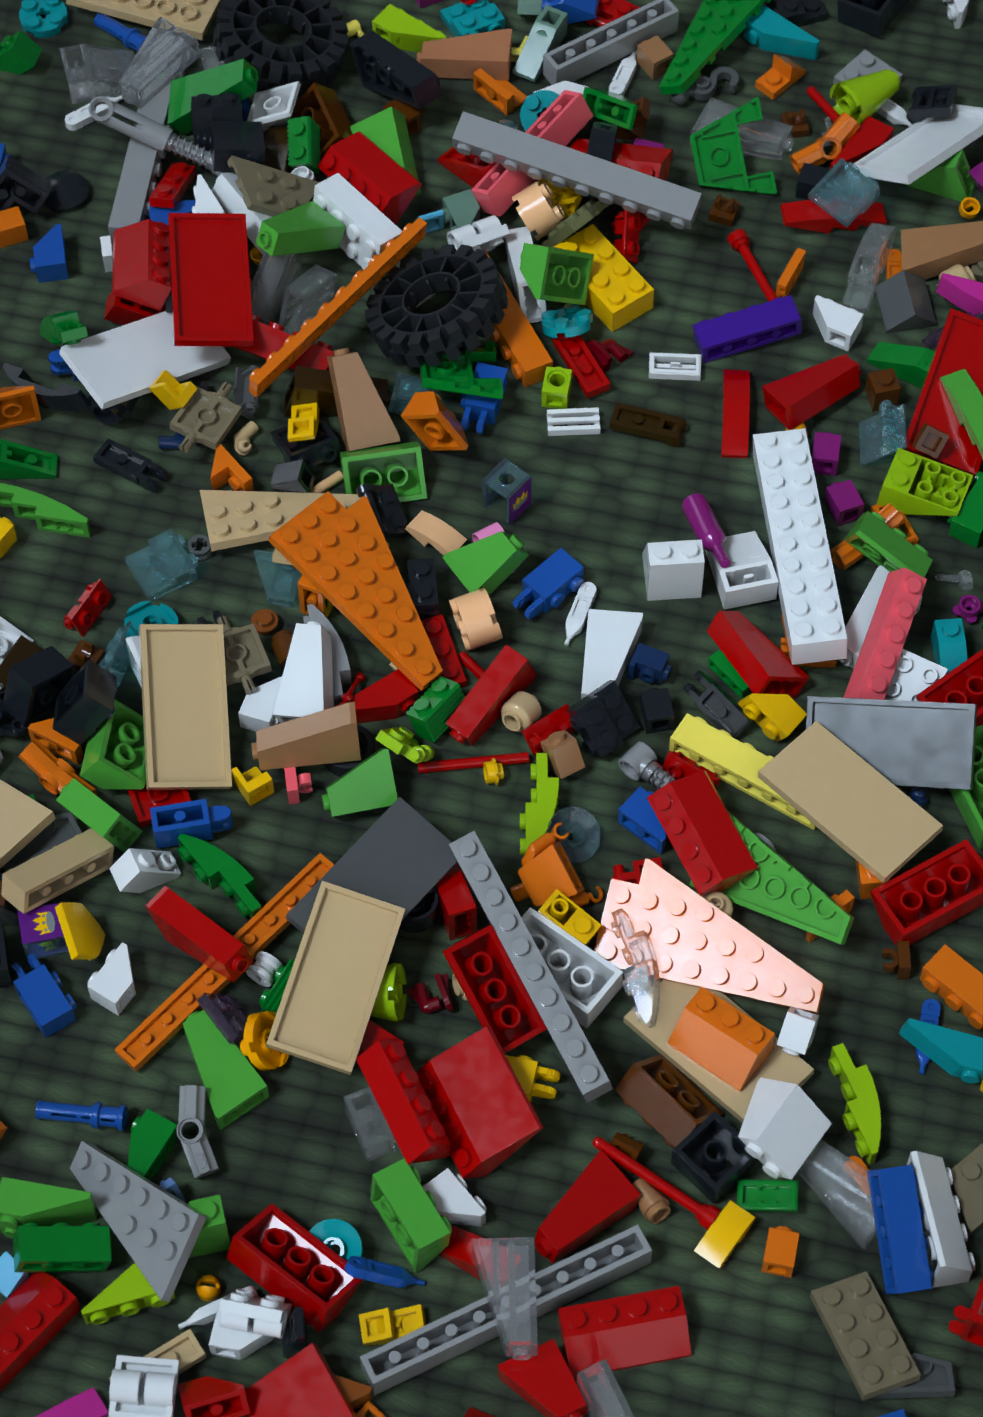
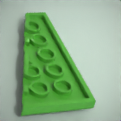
[689,811,854,945]

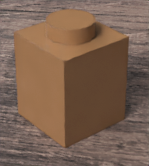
[636,35,674,80]
[540,730,585,779]

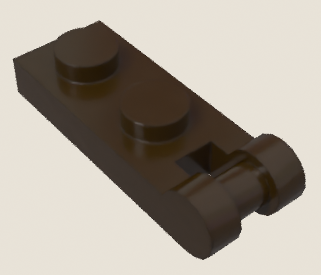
[609,402,687,447]

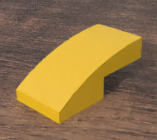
[288,402,319,442]
[694,1200,756,1268]
[359,1304,427,1346]

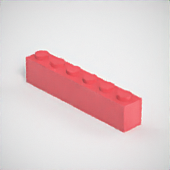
[471,90,593,217]
[843,567,927,700]

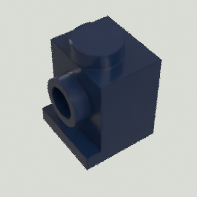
[628,643,672,685]

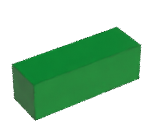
[708,649,752,699]

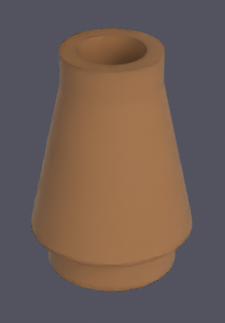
[632,1178,671,1224]

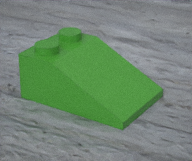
[0,1177,98,1239]

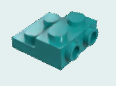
[440,0,505,37]

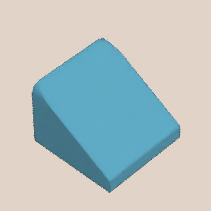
[415,209,444,234]
[0,1251,29,1298]

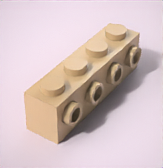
[1,828,114,914]

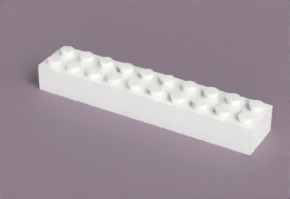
[753,428,847,665]

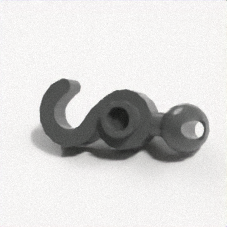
[670,67,739,105]

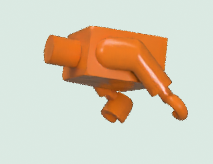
[511,822,604,907]

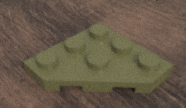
[541,199,610,247]

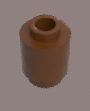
[272,630,293,670]

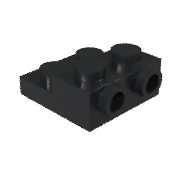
[764,0,828,27]
[271,415,341,469]
[567,680,640,758]

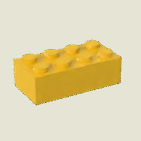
[554,224,654,332]

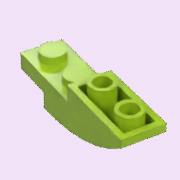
[520,753,559,855]
[828,1043,881,1165]

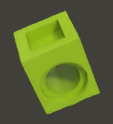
[541,366,572,409]

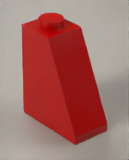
[435,863,477,941]
[498,1339,587,1417]

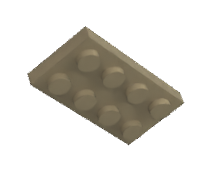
[810,1271,921,1401]

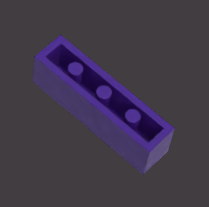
[693,295,801,363]

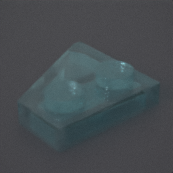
[254,550,302,608]

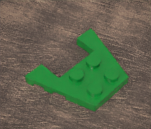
[690,97,777,195]
[420,341,503,399]

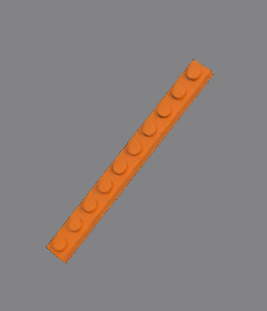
[249,217,427,398]
[114,853,335,1072]

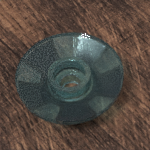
[547,806,601,863]

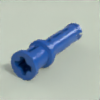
[94,13,155,58]
[35,1100,128,1132]

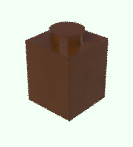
[865,368,901,412]

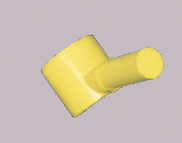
[346,20,364,38]
[511,36,528,62]

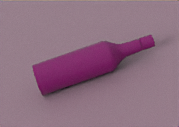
[682,493,731,568]

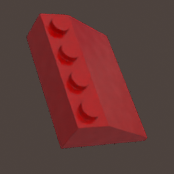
[416,1026,543,1179]

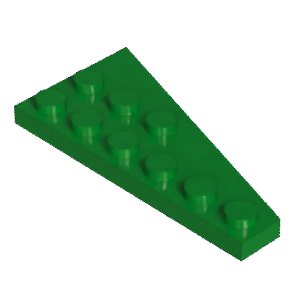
[659,0,771,95]

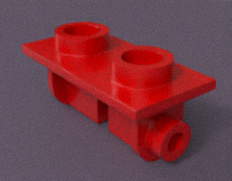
[614,210,641,264]
[63,579,113,637]
[521,704,575,755]
[663,751,721,788]

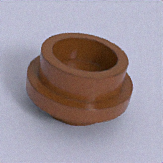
[251,609,278,635]

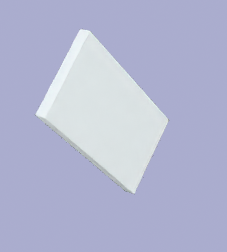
[850,104,983,185]
[59,311,231,409]

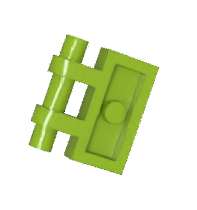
[375,726,435,763]

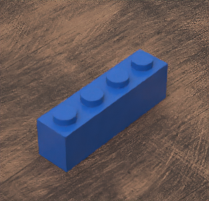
[867,1165,933,1294]

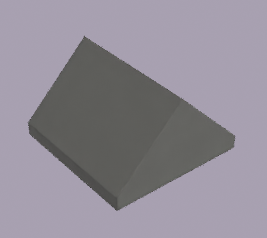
[874,270,936,333]

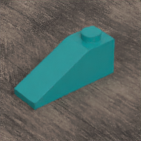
[743,5,820,60]
[930,618,968,674]
[899,1018,983,1084]

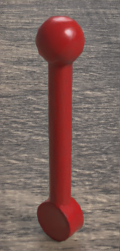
[341,672,365,702]

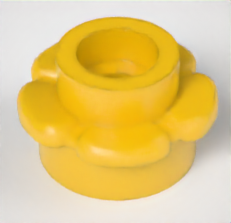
[483,758,504,785]

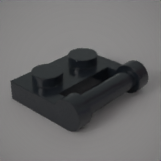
[906,85,957,123]
[356,483,409,538]

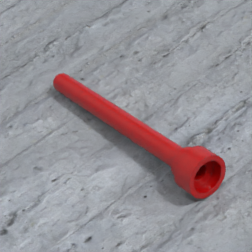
[727,229,778,302]
[592,1137,721,1230]

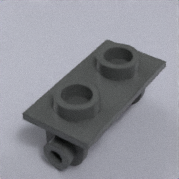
[233,365,259,421]

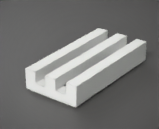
[649,352,701,381]
[547,407,600,436]

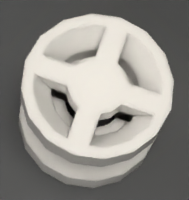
[246,951,282,987]

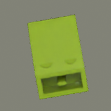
[876,448,973,516]

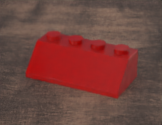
[318,131,422,225]
[570,138,673,181]
[112,219,171,311]
[916,649,983,727]
[647,770,759,896]
[870,839,983,945]
[442,925,547,1053]
[356,1038,450,1165]
[226,1203,364,1332]
[0,1272,81,1392]
[558,1286,692,1379]

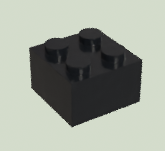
[3,646,74,726]
[53,660,117,745]
[671,1111,757,1204]

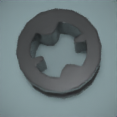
[187,534,213,562]

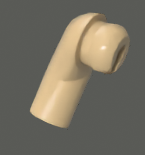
[233,421,259,455]

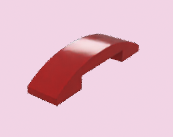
[721,369,750,459]

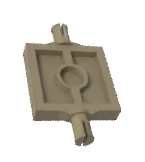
[170,382,242,453]
[217,616,272,695]

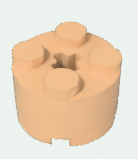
[512,181,567,240]
[449,588,503,651]

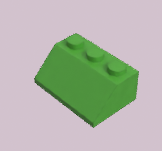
[519,243,594,305]
[340,441,427,502]
[844,511,933,578]
[80,699,146,789]
[370,1159,452,1273]

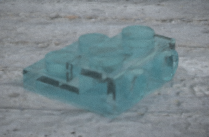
[808,158,880,227]
[124,529,199,602]

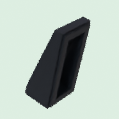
[282,1307,308,1359]

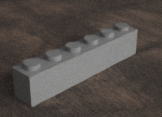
[543,0,679,85]

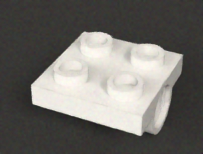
[447,215,510,252]
[884,649,949,701]
[219,1289,292,1339]
[108,1355,180,1417]

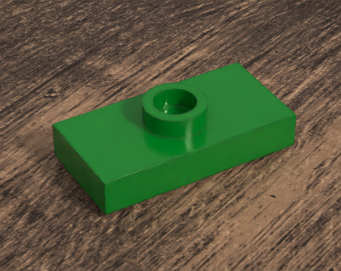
[737,1180,799,1212]

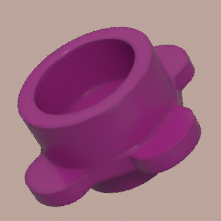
[953,595,983,624]

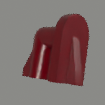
[586,338,633,372]
[406,973,454,1014]

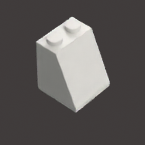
[642,539,705,601]
[738,1078,832,1180]

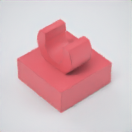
[284,767,313,805]

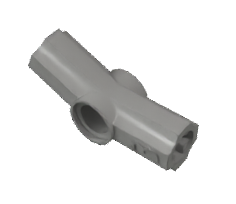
[176,1085,220,1179]

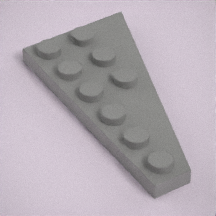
[70,1141,207,1302]

